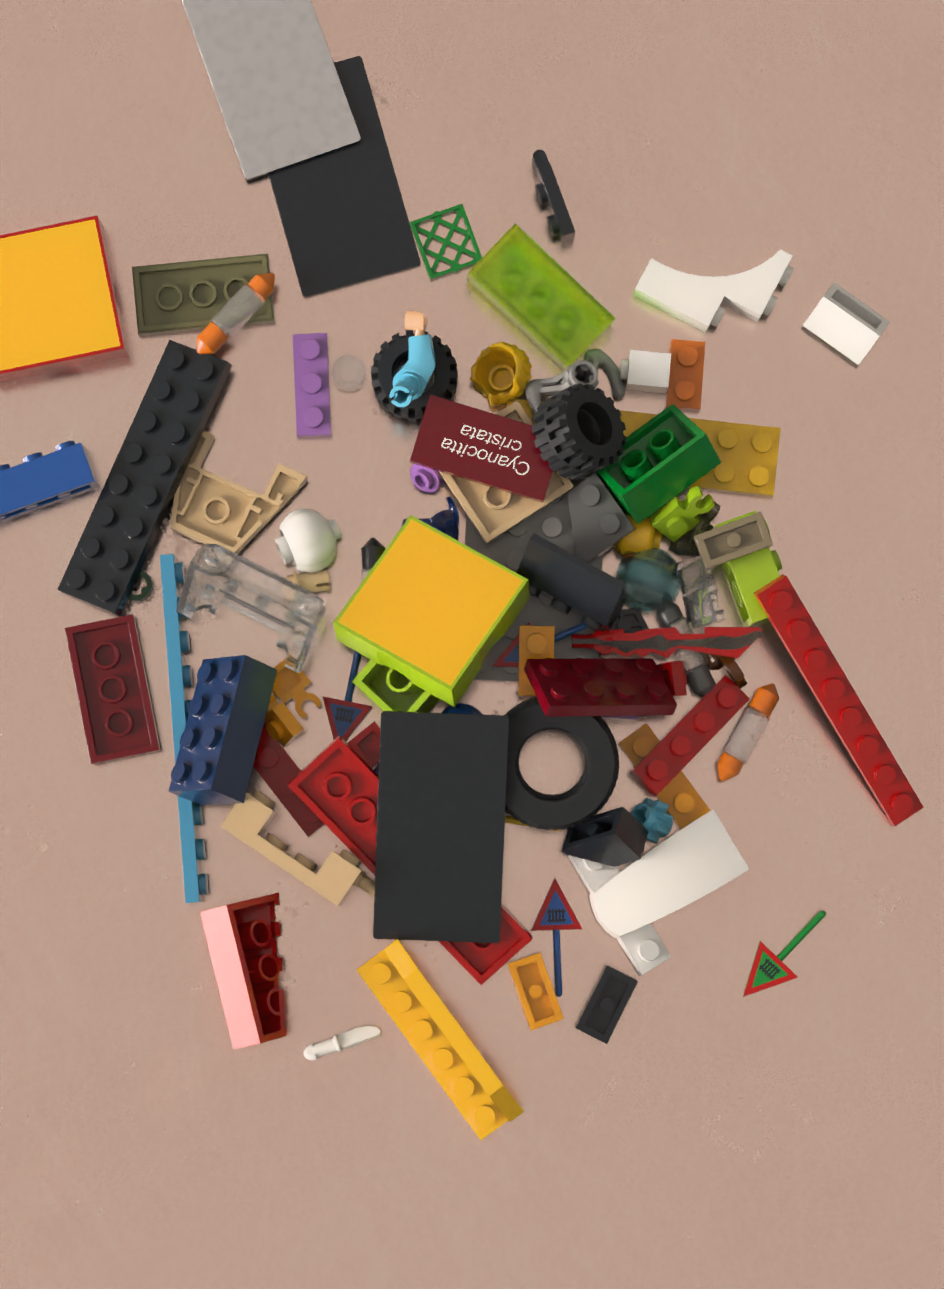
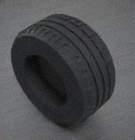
[504,697,619,830]

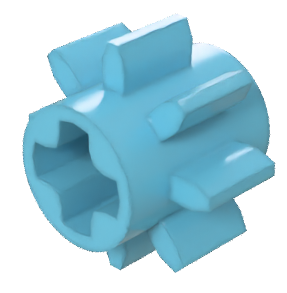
[631,798,673,843]

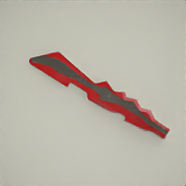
[571,627,763,659]

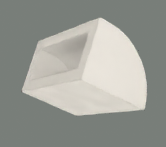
[803,283,890,365]

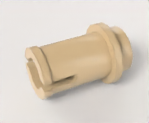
[286,569,331,599]

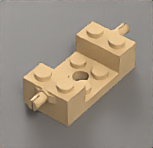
[221,790,375,906]

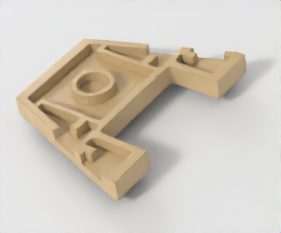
[170,430,308,558]

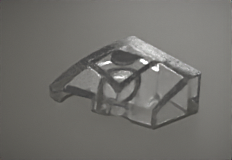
[676,556,726,631]

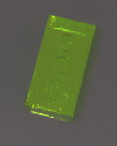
[466,223,616,372]

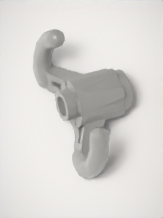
[525,348,625,413]

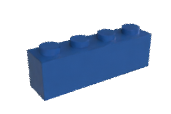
[0,441,99,522]

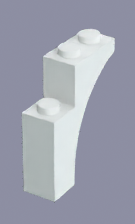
[633,249,794,333]

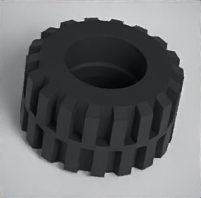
[371,330,458,423]
[532,383,626,480]

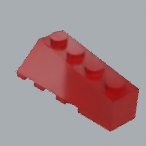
[200,893,286,1049]

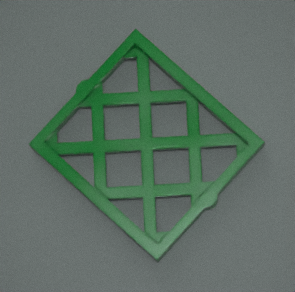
[409,204,483,281]

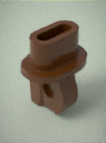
[704,636,747,689]

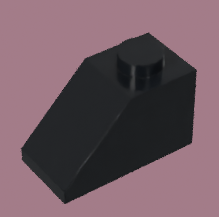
[562,807,649,867]

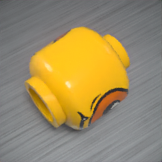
[613,513,662,561]

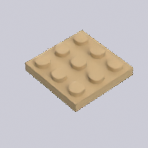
[439,400,574,545]

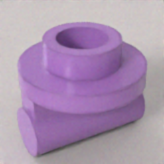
[410,464,446,493]

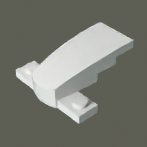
[568,809,750,976]

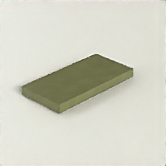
[132,253,275,336]

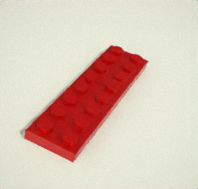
[287,735,532,985]

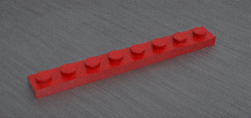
[753,574,924,826]

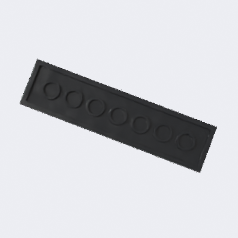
[57,340,232,616]

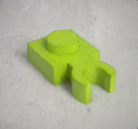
[650,485,715,542]

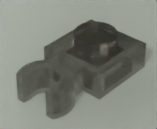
[669,501,720,556]

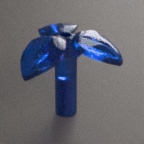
[402,497,460,541]

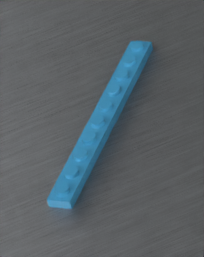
[160,554,208,903]

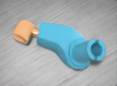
[389,310,436,407]

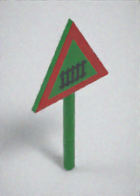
[743,910,826,997]

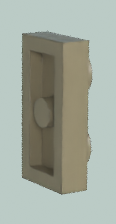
[693,511,773,570]

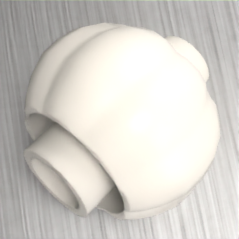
[275,509,342,573]

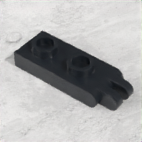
[532,150,575,244]

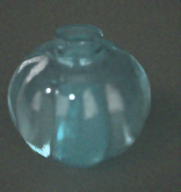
[616,548,683,612]

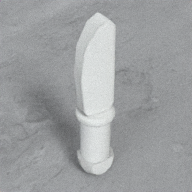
[304,1025,382,1060]

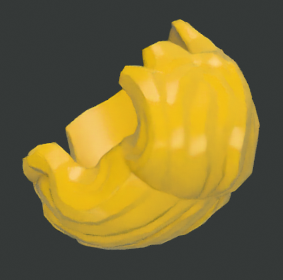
[469,342,532,406]

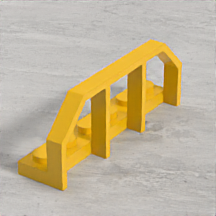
[357,939,524,1140]

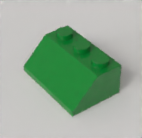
[595,404,721,524]

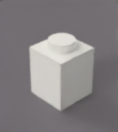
[620,350,671,394]

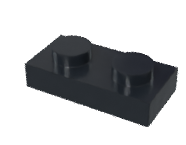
[575,965,638,1044]

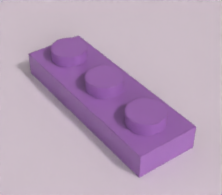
[293,333,332,438]

